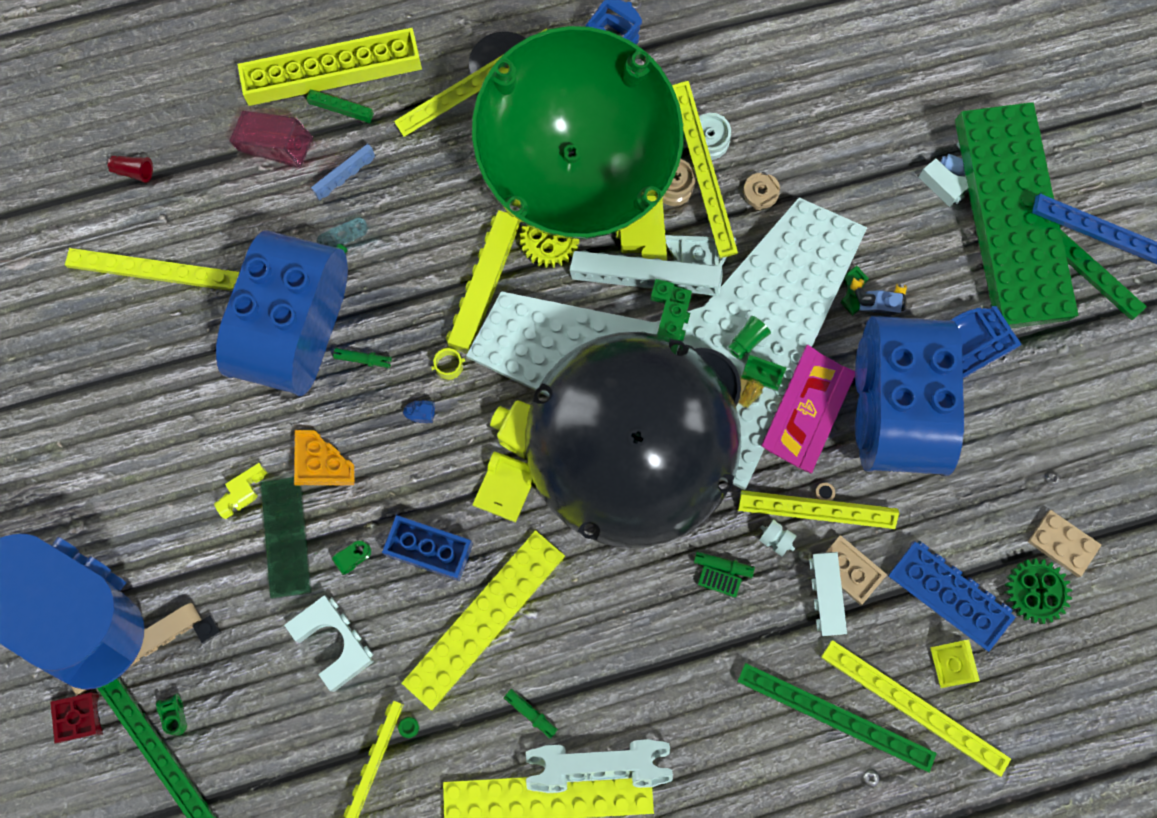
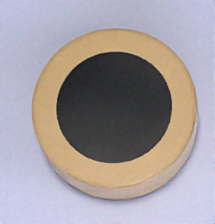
[815,483,835,501]

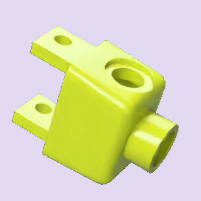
[490,400,530,459]

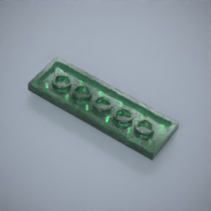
[261,477,312,599]

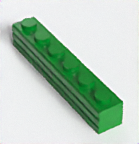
[306,89,374,123]

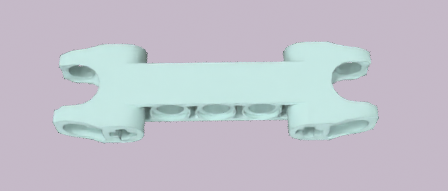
[526,739,673,793]

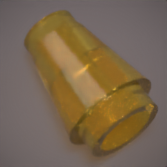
[738,379,764,409]

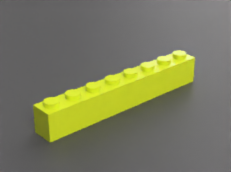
[446,210,520,354]

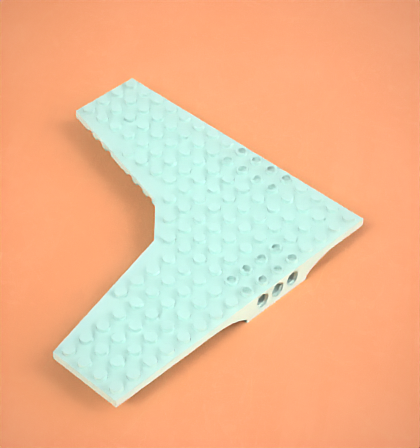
[466,198,867,490]

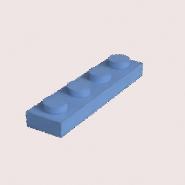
[311,144,375,200]

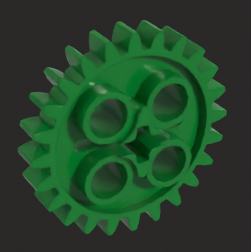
[1004,558,1073,625]

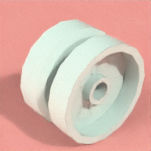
[699,113,731,160]

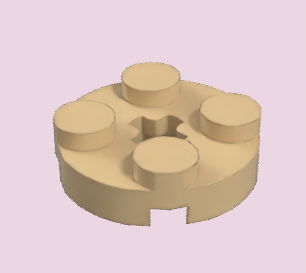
[743,173,780,210]

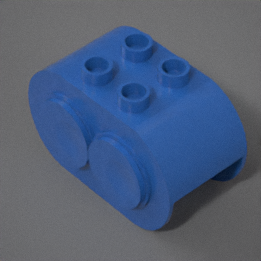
[216,230,348,396]
[855,316,964,476]
[0,534,144,690]

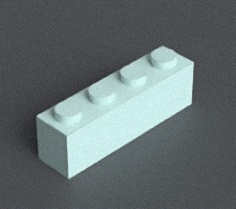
[809,552,847,636]

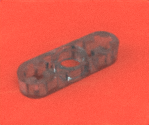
[316,218,368,248]

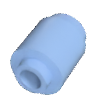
[940,154,965,176]

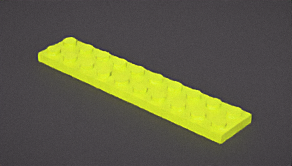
[401,530,565,711]
[443,777,654,818]

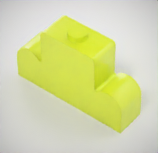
[616,196,667,261]

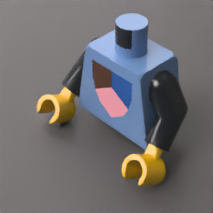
[850,278,907,315]

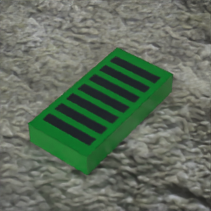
[698,566,742,598]

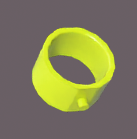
[431,348,465,380]

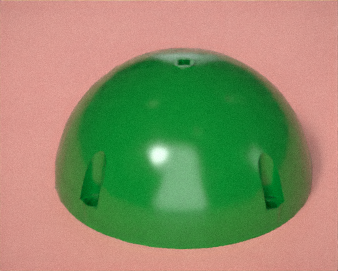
[472,26,683,239]

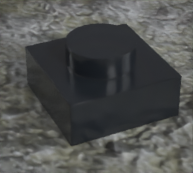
[192,615,222,644]

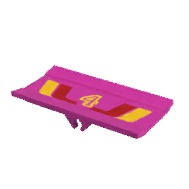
[761,345,855,474]

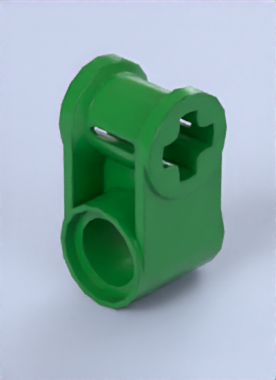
[331,541,372,575]
[156,693,187,736]

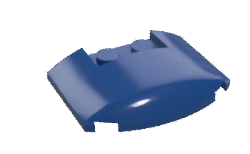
[951,306,1022,379]

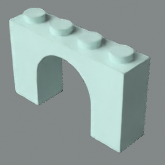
[919,141,969,207]
[284,595,374,692]

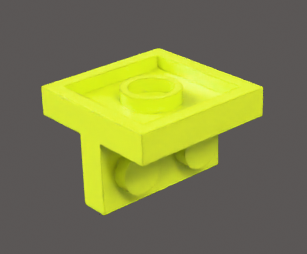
[930,640,980,688]

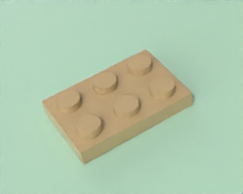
[1028,510,1101,577]
[825,535,887,605]

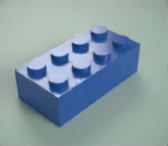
[382,515,473,581]

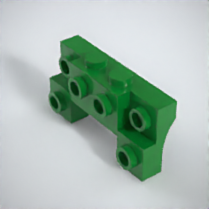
[642,279,692,355]

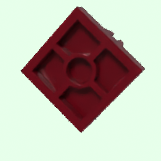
[50,693,103,744]

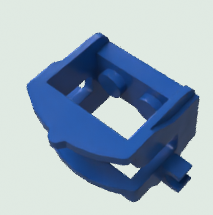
[586,0,642,45]

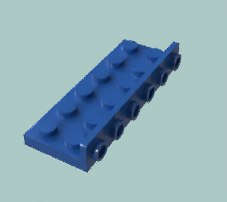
[888,541,1016,652]

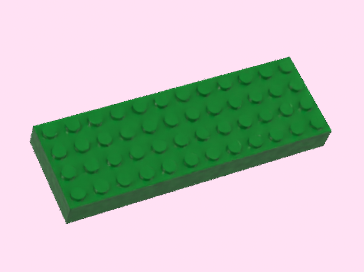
[955,102,1079,329]

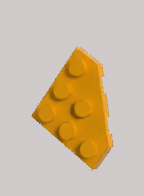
[294,430,355,485]

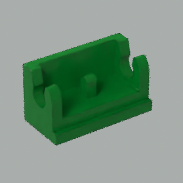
[741,355,787,391]

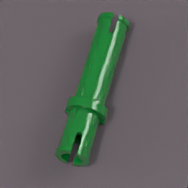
[333,347,392,369]
[694,551,755,579]
[503,689,558,739]

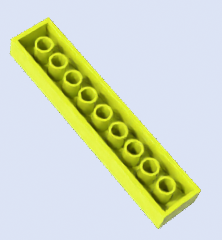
[238,27,422,106]

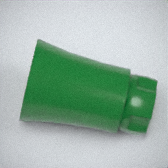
[727,315,771,360]

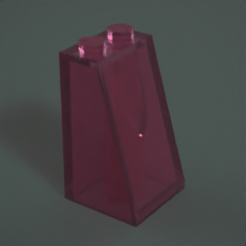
[229,110,313,168]

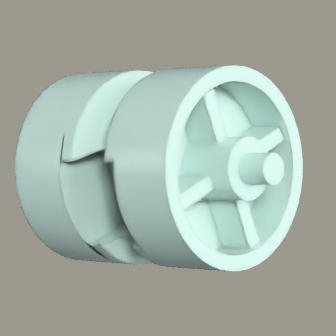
[759,520,796,557]

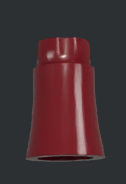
[107,155,153,183]

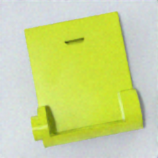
[472,451,534,523]

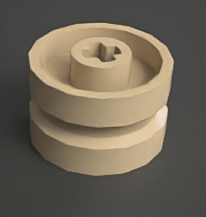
[662,159,696,206]

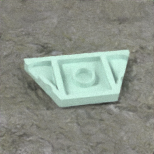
[665,235,736,267]

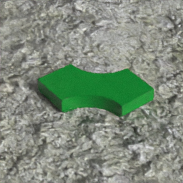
[840,265,869,316]

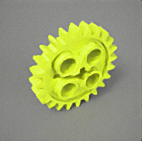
[520,225,579,268]

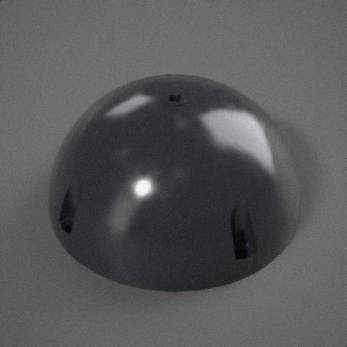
[525,332,741,548]

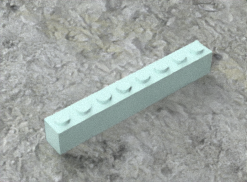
[570,251,723,296]

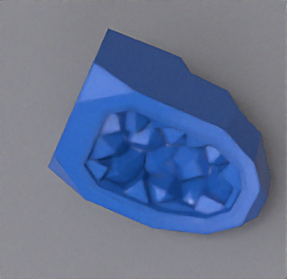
[403,400,435,423]

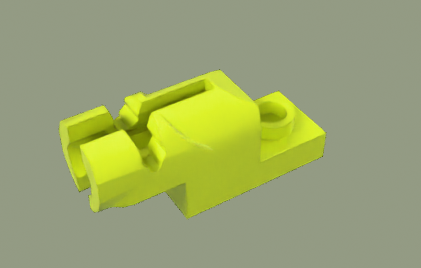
[214,463,268,519]

